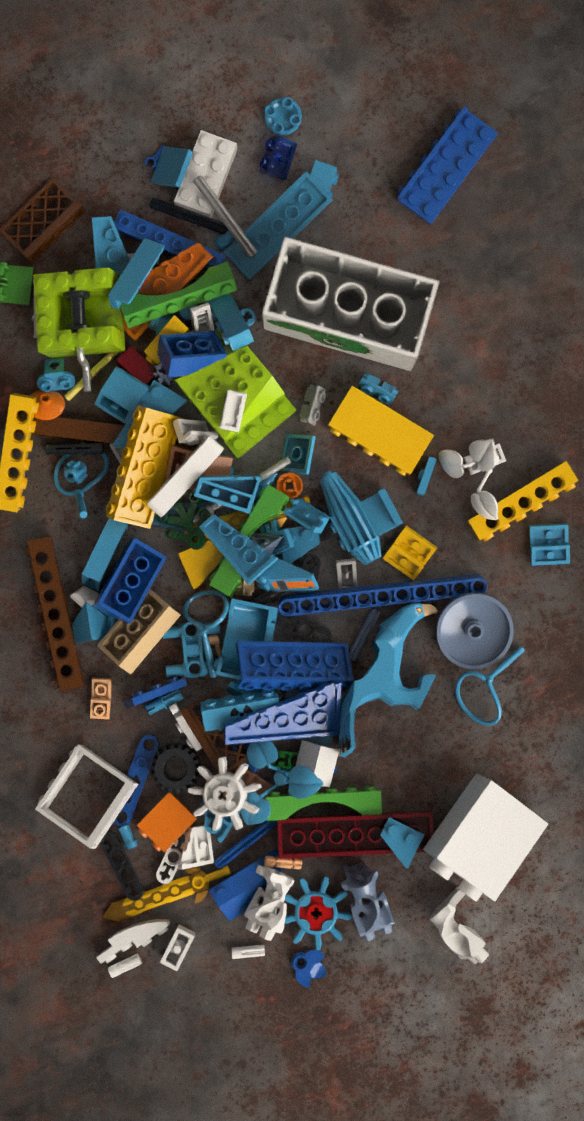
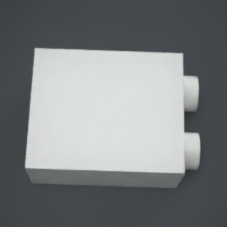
[423,773,548,902]

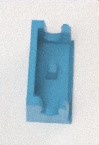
[283,498,330,534]

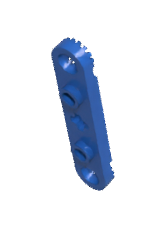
[114,735,159,827]

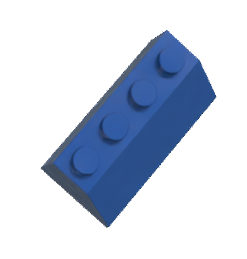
[92,538,167,624]

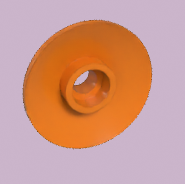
[30,390,65,420]

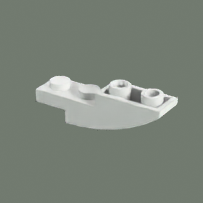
[96,919,170,964]

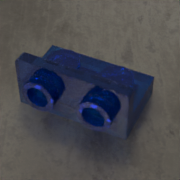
[259,135,297,180]

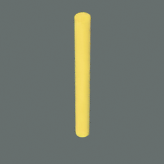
[64,352,119,401]

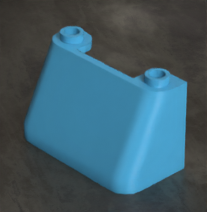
[214,599,279,680]

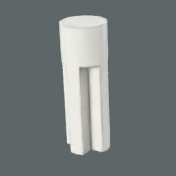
[231,945,265,959]
[108,953,142,978]

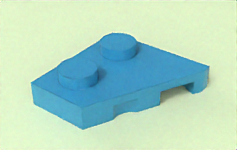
[380,817,424,869]

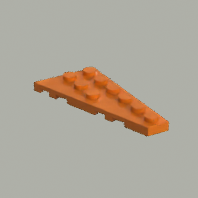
[123,243,213,341]

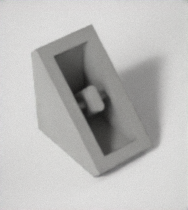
[335,558,358,589]

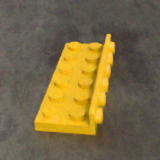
[106,405,182,529]

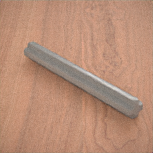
[194,175,257,258]

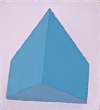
[72,602,110,643]

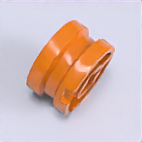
[276,472,303,500]

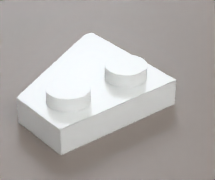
[178,824,214,870]

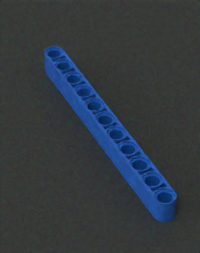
[278,574,488,616]

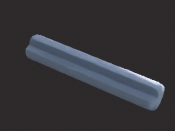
[349,608,380,662]

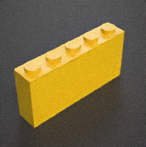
[328,386,434,477]

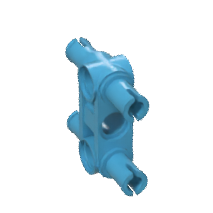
[163,621,221,678]

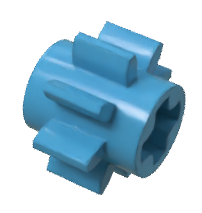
[63,459,88,484]

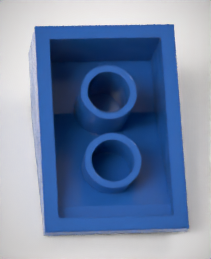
[157,331,227,377]

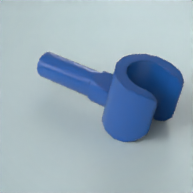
[145,145,164,169]

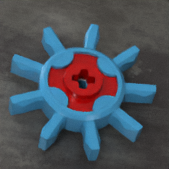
[284,876,353,950]

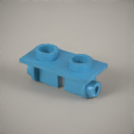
[357,373,399,406]

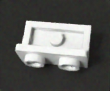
[173,419,219,445]

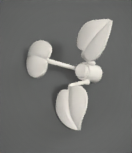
[438,439,499,520]

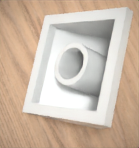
[295,740,338,787]

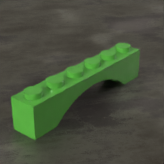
[120,262,237,328]
[209,485,291,598]
[263,786,382,821]

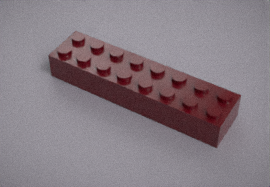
[277,811,434,859]

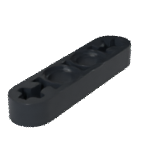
[100,831,145,901]

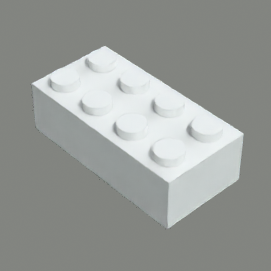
[174,130,237,218]

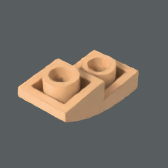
[90,677,112,719]

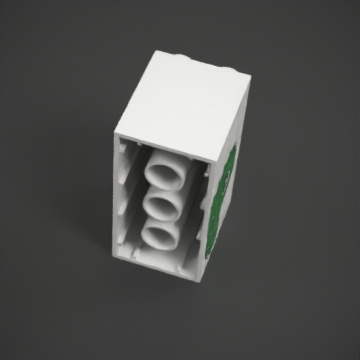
[263,237,439,371]

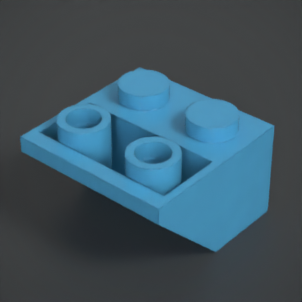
[94,366,149,424]

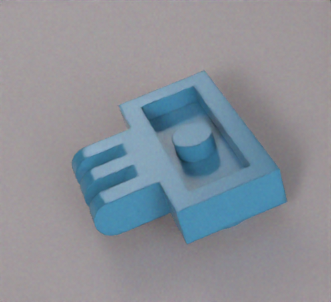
[259,519,295,555]

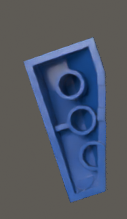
[209,848,283,921]

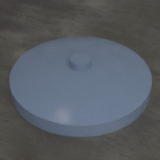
[436,592,514,669]

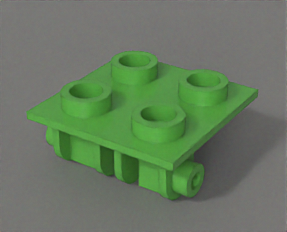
[0,262,33,305]

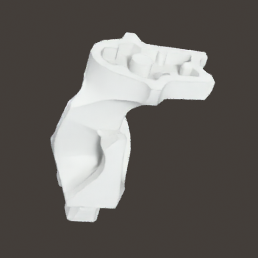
[244,865,294,941]
[429,887,489,964]

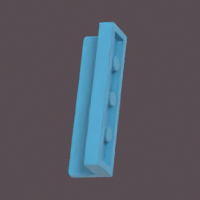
[108,238,165,309]

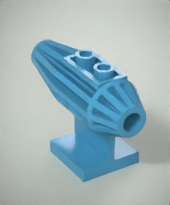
[320,470,403,565]

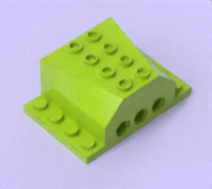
[172,328,297,459]

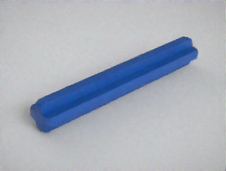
[214,820,278,869]

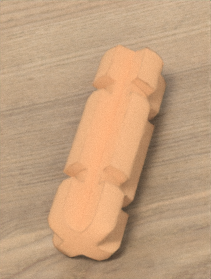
[264,856,302,869]

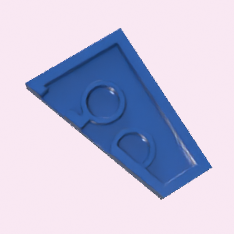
[124,677,187,709]

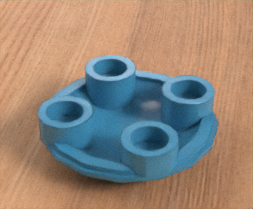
[264,97,302,135]

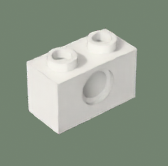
[160,924,196,971]

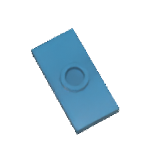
[416,456,436,496]

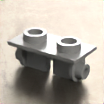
[299,384,326,426]

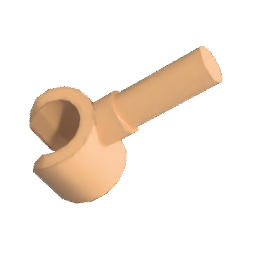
[208,634,222,658]

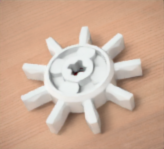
[188,757,261,831]

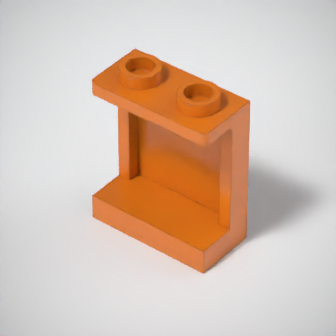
[137,792,198,852]

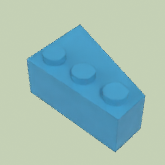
[192,475,261,514]

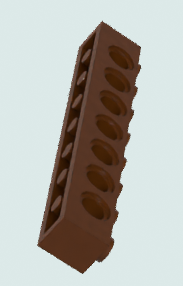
[25,536,85,692]

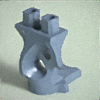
[341,861,395,941]

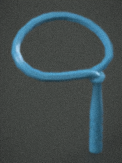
[54,448,109,518]
[183,590,229,678]
[455,646,525,726]

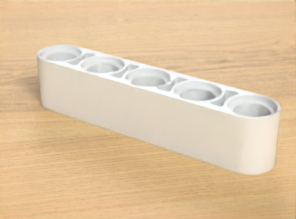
[146,435,224,517]

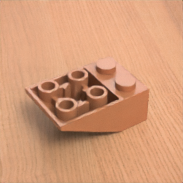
[165,444,233,490]

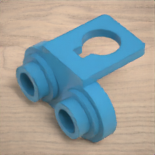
[37,358,75,392]

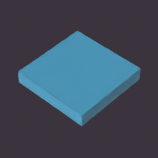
[151,146,193,188]

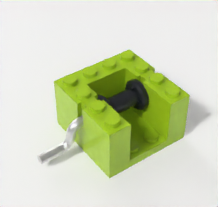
[33,267,125,392]

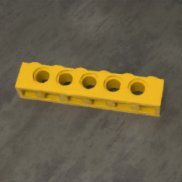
[0,393,39,512]
[467,461,579,542]

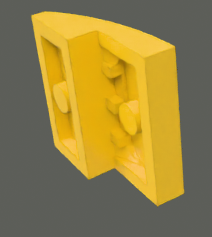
[382,525,437,581]

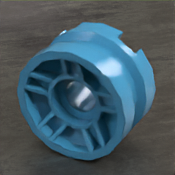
[148,314,174,335]

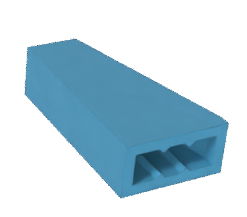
[81,518,128,592]

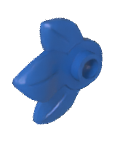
[291,950,327,988]

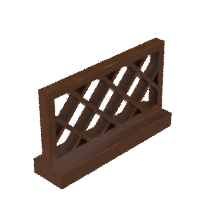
[0,178,86,264]
[180,687,250,774]

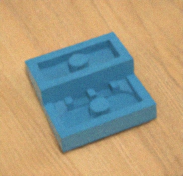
[529,523,570,566]

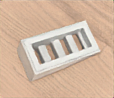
[190,302,215,332]

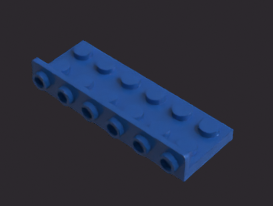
[397,106,498,225]
[235,641,354,691]

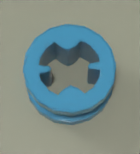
[240,308,256,326]

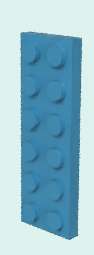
[224,171,333,280]

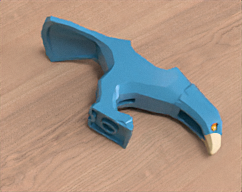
[338,603,438,758]

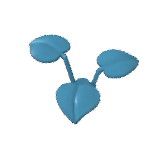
[241,741,323,825]

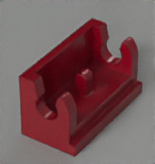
[116,346,157,386]

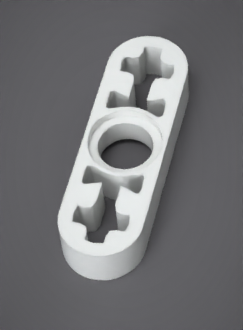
[156,831,187,884]

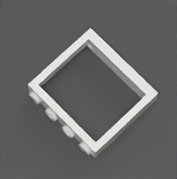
[35,745,138,849]

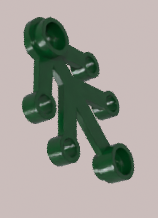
[156,492,210,550]

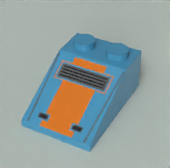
[255,559,319,592]

